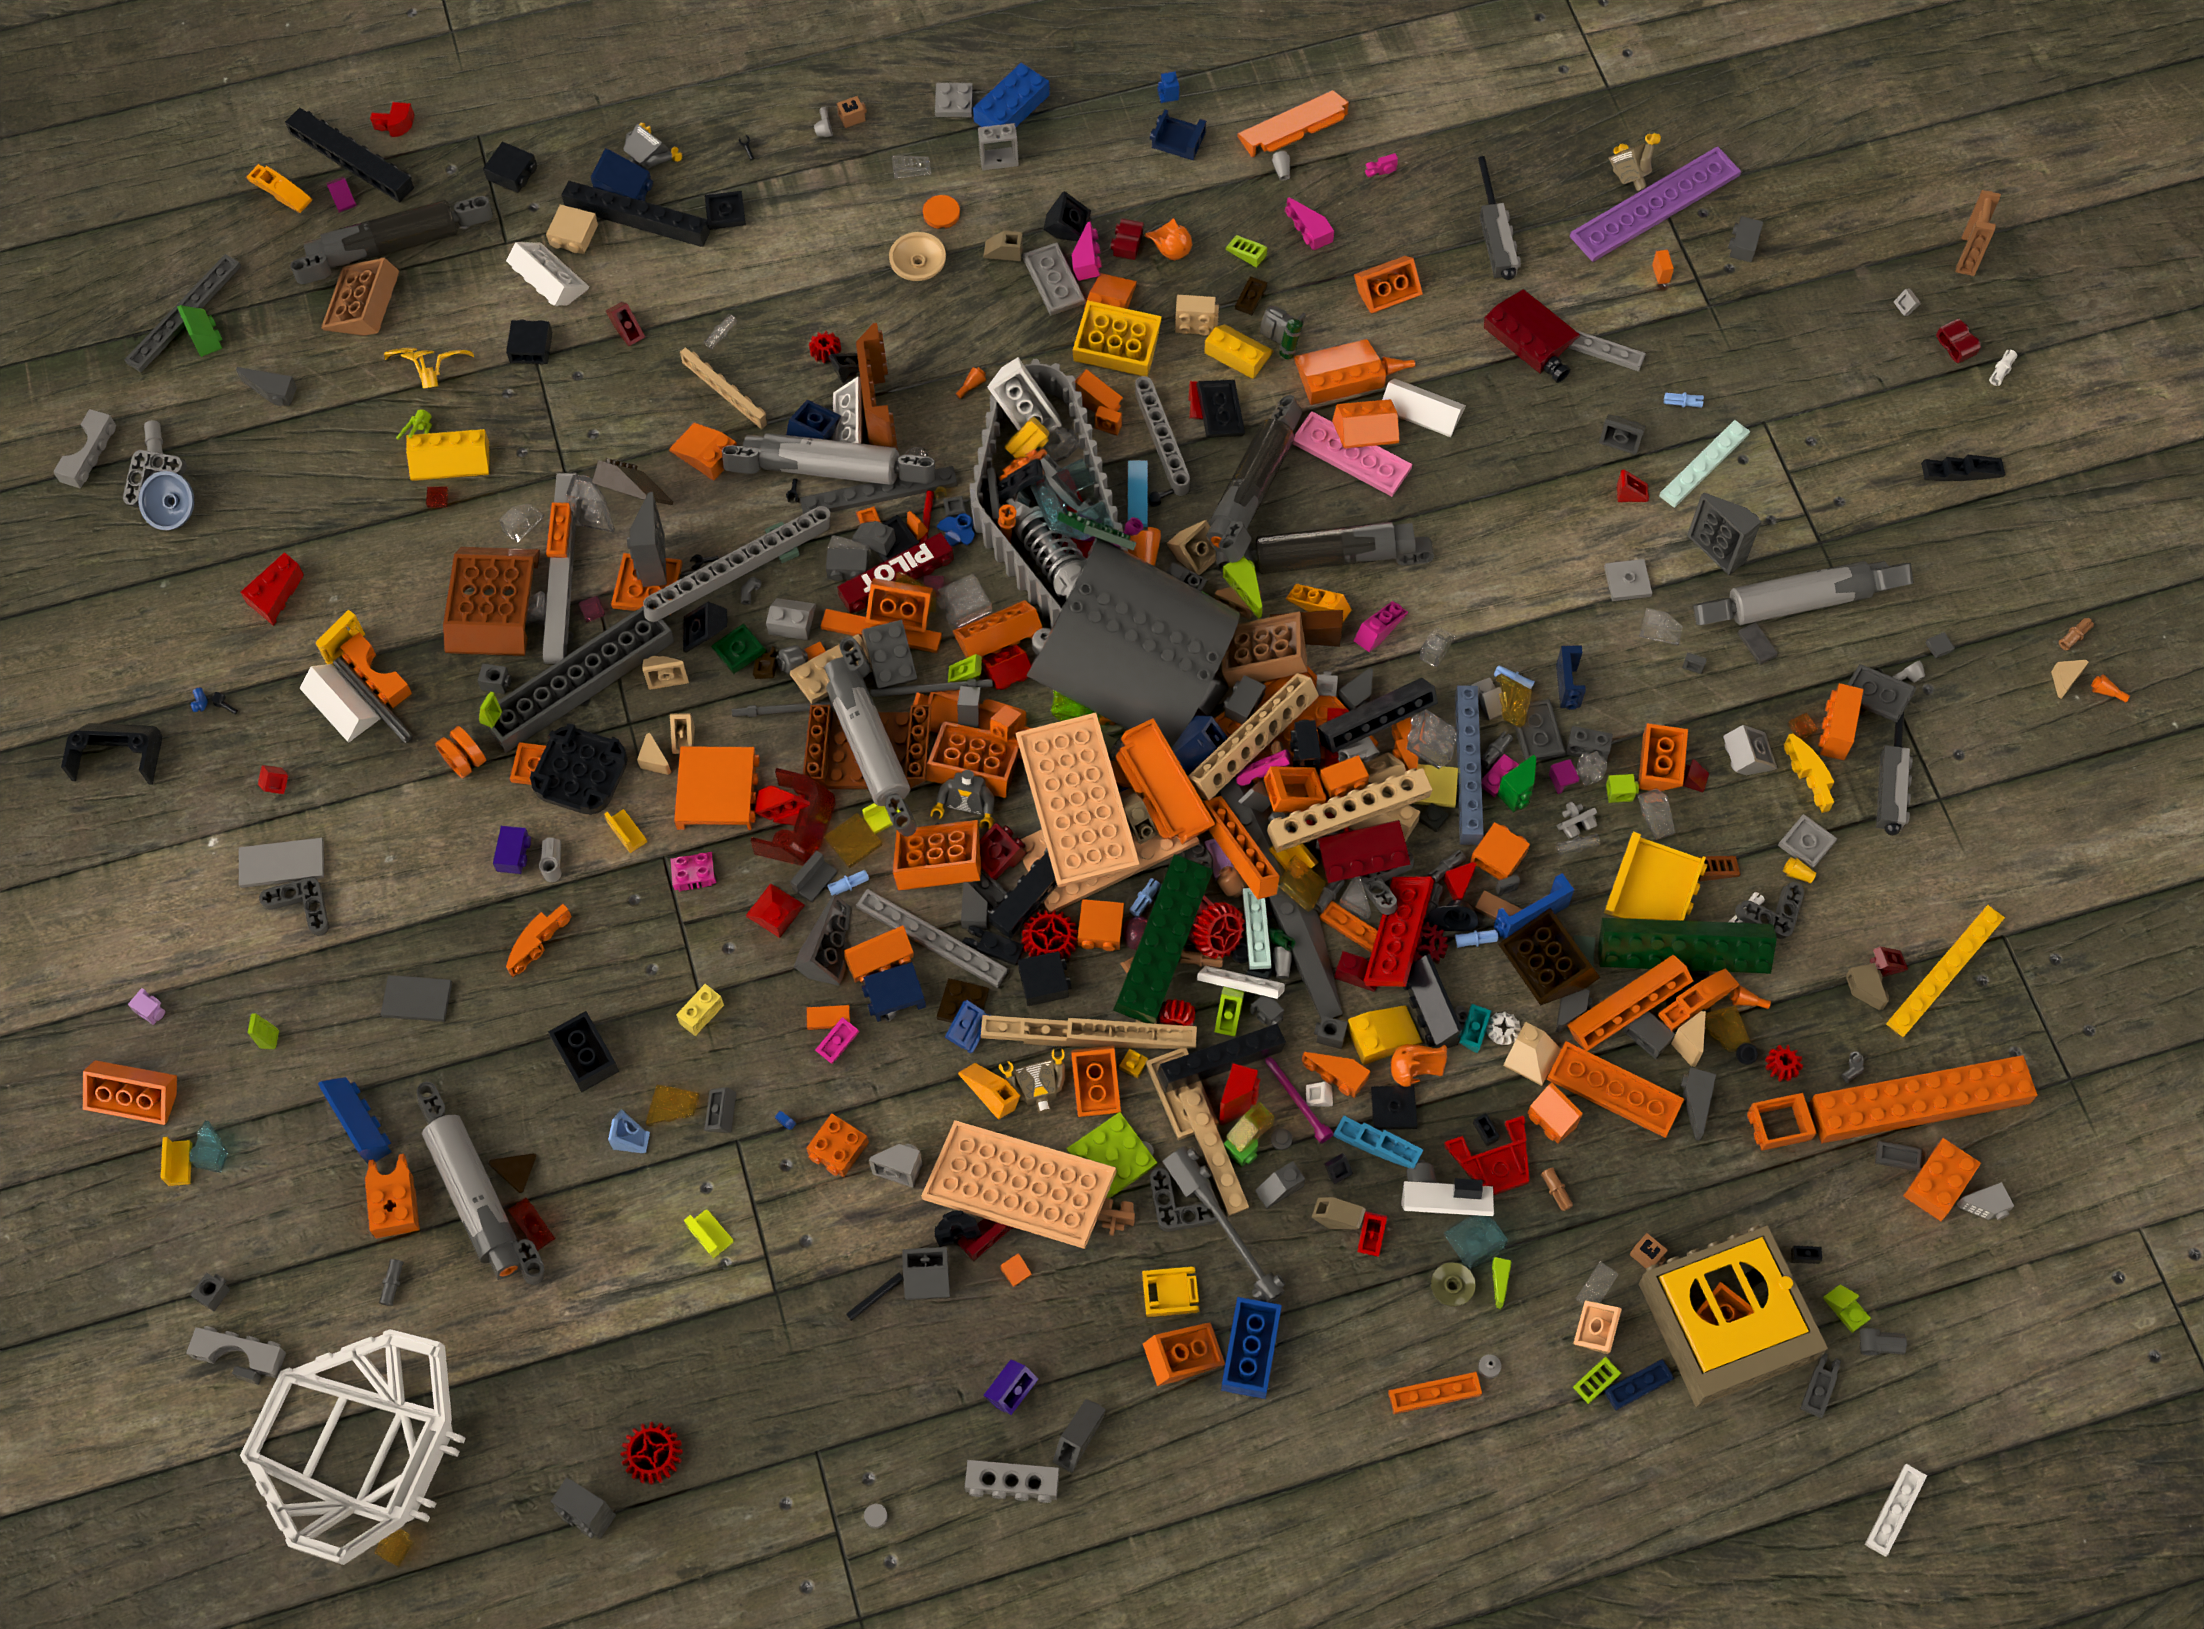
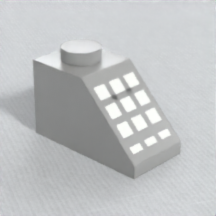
[1957,1182,2014,1220]

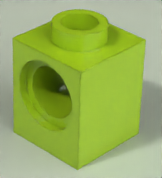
[1606,774,1639,803]

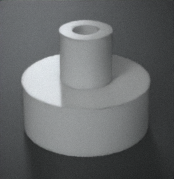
[1478,1354,1501,1379]

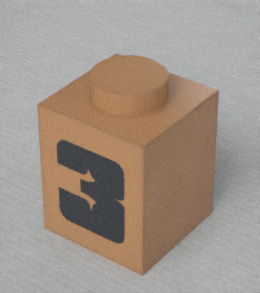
[837,96,867,128]
[1630,1233,1668,1269]

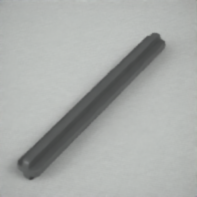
[333,657,413,743]

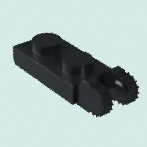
[998,459,1043,501]
[962,926,1024,965]

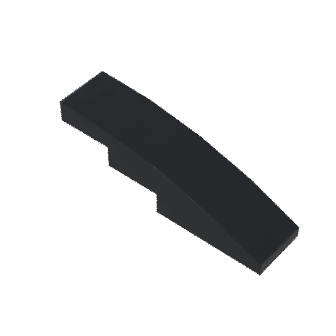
[1921,455,2006,481]

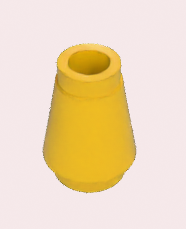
[1783,857,1816,884]

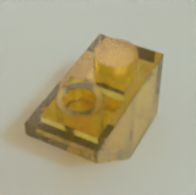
[1226,1101,1274,1153]

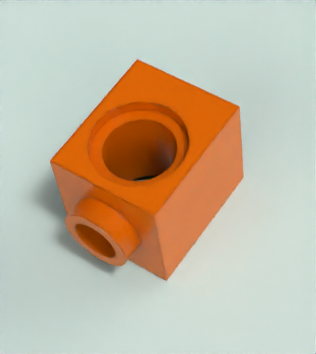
[990,705,1022,742]

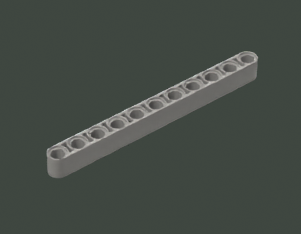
[543,473,579,664]
[643,506,830,622]

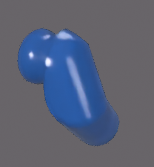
[191,688,208,712]

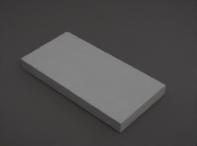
[1022,242,1086,316]
[239,838,324,888]

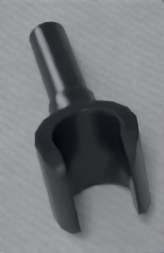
[739,135,754,160]
[786,478,799,503]
[1149,489,1174,507]
[689,554,719,570]
[212,692,238,714]

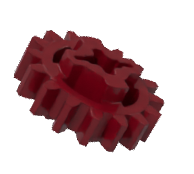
[1412,922,1448,964]

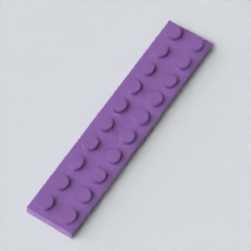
[1570,146,1741,262]

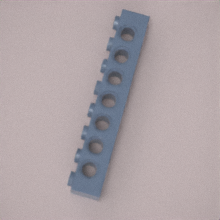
[1455,686,1483,845]

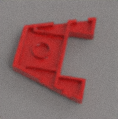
[1444,1116,1529,1196]

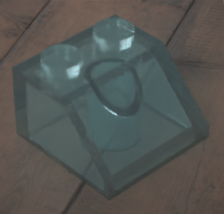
[1444,1215,1508,1270]

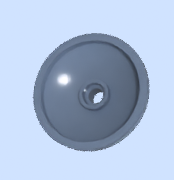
[138,471,194,530]

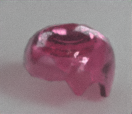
[1122,916,1148,950]

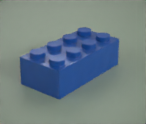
[973,63,1050,138]
[1221,1297,1282,1399]

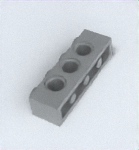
[965,1460,1059,1503]

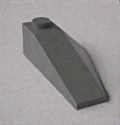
[794,894,850,985]

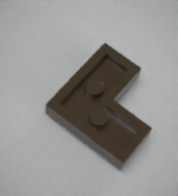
[937,978,990,1023]

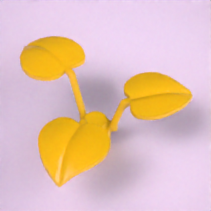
[384,348,474,388]

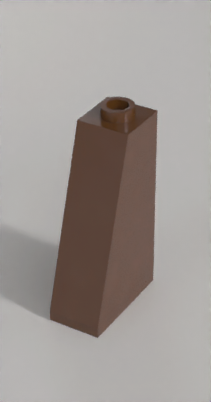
[1269,610,1343,647]

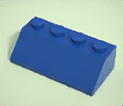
[318,1077,392,1164]

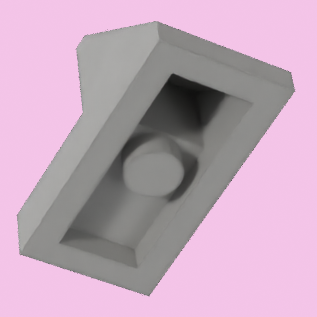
[1471,677,1508,721]

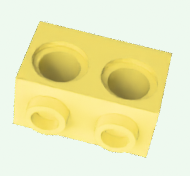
[676,984,724,1036]

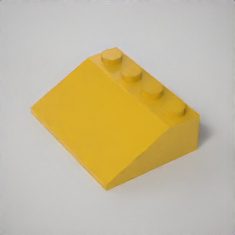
[1073,300,1162,377]

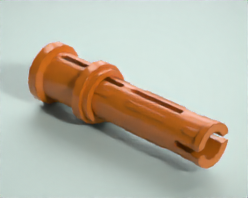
[998,504,1017,544]

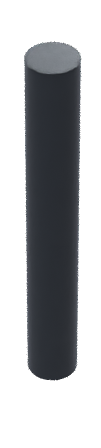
[846,1272,904,1321]

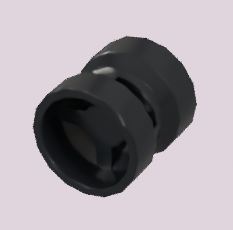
[1543,356,1571,383]

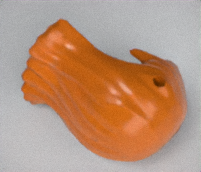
[1145,218,1192,260]
[1391,1044,1447,1087]

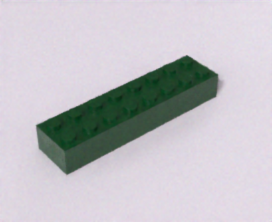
[1113,854,1213,1024]
[1597,918,1777,974]

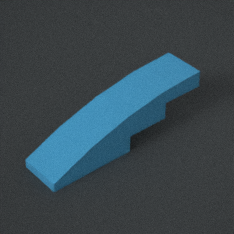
[1128,461,1148,527]
[1333,1115,1423,1169]

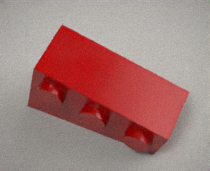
[240,552,304,626]

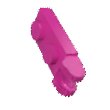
[1236,749,1291,786]

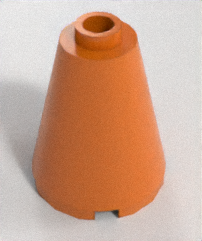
[1128,527,1161,566]

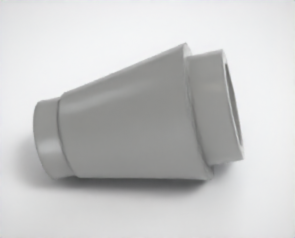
[1272,151,1290,181]
[1272,947,1293,979]

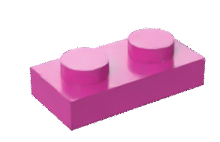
[1481,754,1519,797]
[815,1017,860,1065]

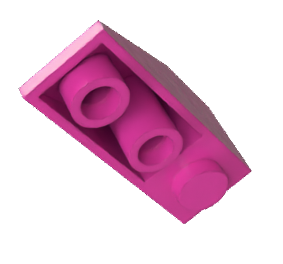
[1285,197,1334,251]
[1072,222,1102,281]
[1354,601,1408,652]

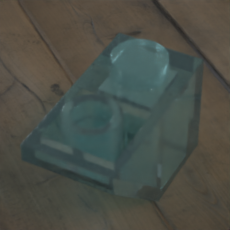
[190,1120,228,1173]

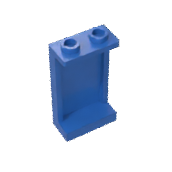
[1494,873,1574,939]

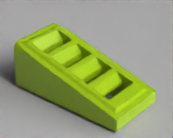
[1225,235,1268,268]
[479,691,502,728]
[247,1013,279,1049]
[1492,1257,1512,1309]
[1573,1356,1621,1404]

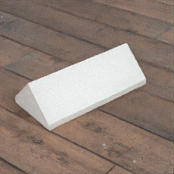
[833,377,863,444]
[1382,378,1466,437]
[300,664,381,743]
[1401,1181,1494,1216]

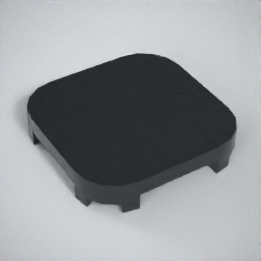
[530,724,628,815]

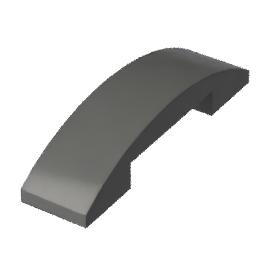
[1041,454,1102,518]

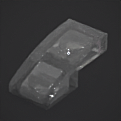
[1576,1262,1619,1305]

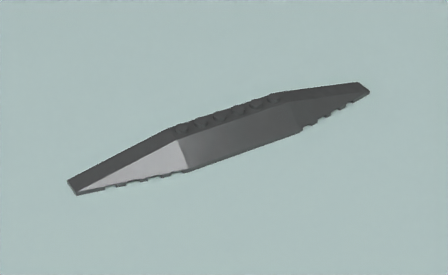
[1216,775,1342,1021]

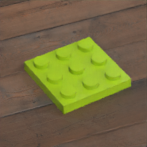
[1066,1112,1158,1199]

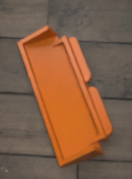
[1238,90,1349,158]
[913,690,1032,760]
[1116,718,1215,845]

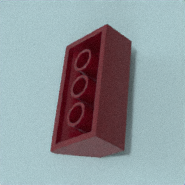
[1317,820,1411,883]

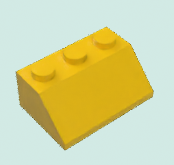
[1205,324,1274,379]

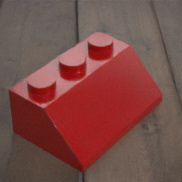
[1219,1063,1261,1126]

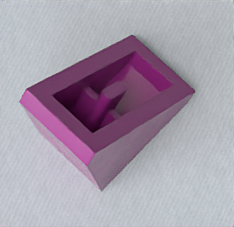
[326,177,356,212]

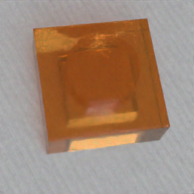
[1788,712,1817,739]

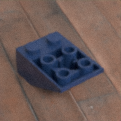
[1172,716,1228,776]

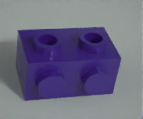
[493,826,531,874]
[984,1360,1038,1415]

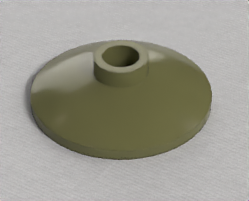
[1431,1262,1476,1307]

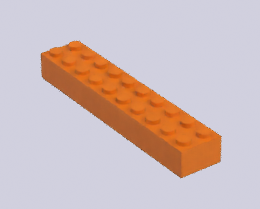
[1809,1055,2037,1144]

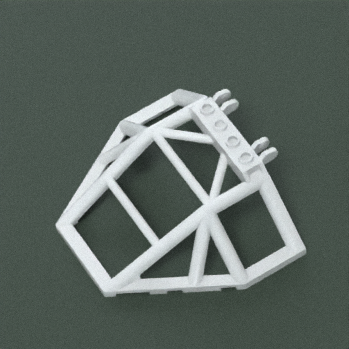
[240,1329,466,1565]

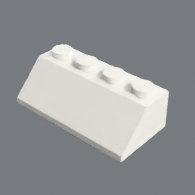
[507,242,589,306]
[987,357,1062,432]

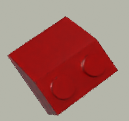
[981,645,1031,690]

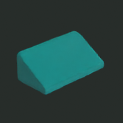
[1459,1004,1492,1053]

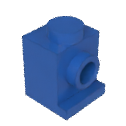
[1157,72,1179,103]

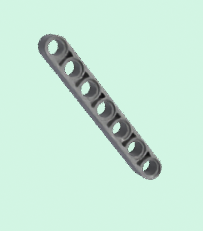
[1135,376,1190,496]

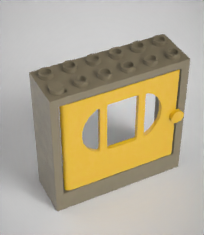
[1639,1225,1828,1408]

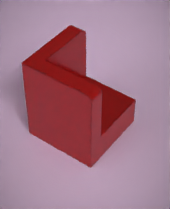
[258,765,288,794]

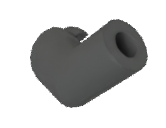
[741,577,761,605]
[1841,1051,1864,1083]

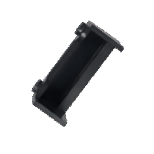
[61,723,162,785]

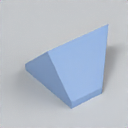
[608,1109,650,1153]

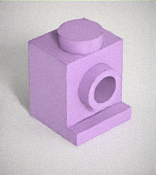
[128,988,165,1025]

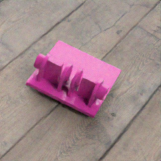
[671,852,716,892]

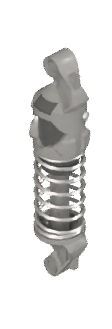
[1005,490,1087,600]

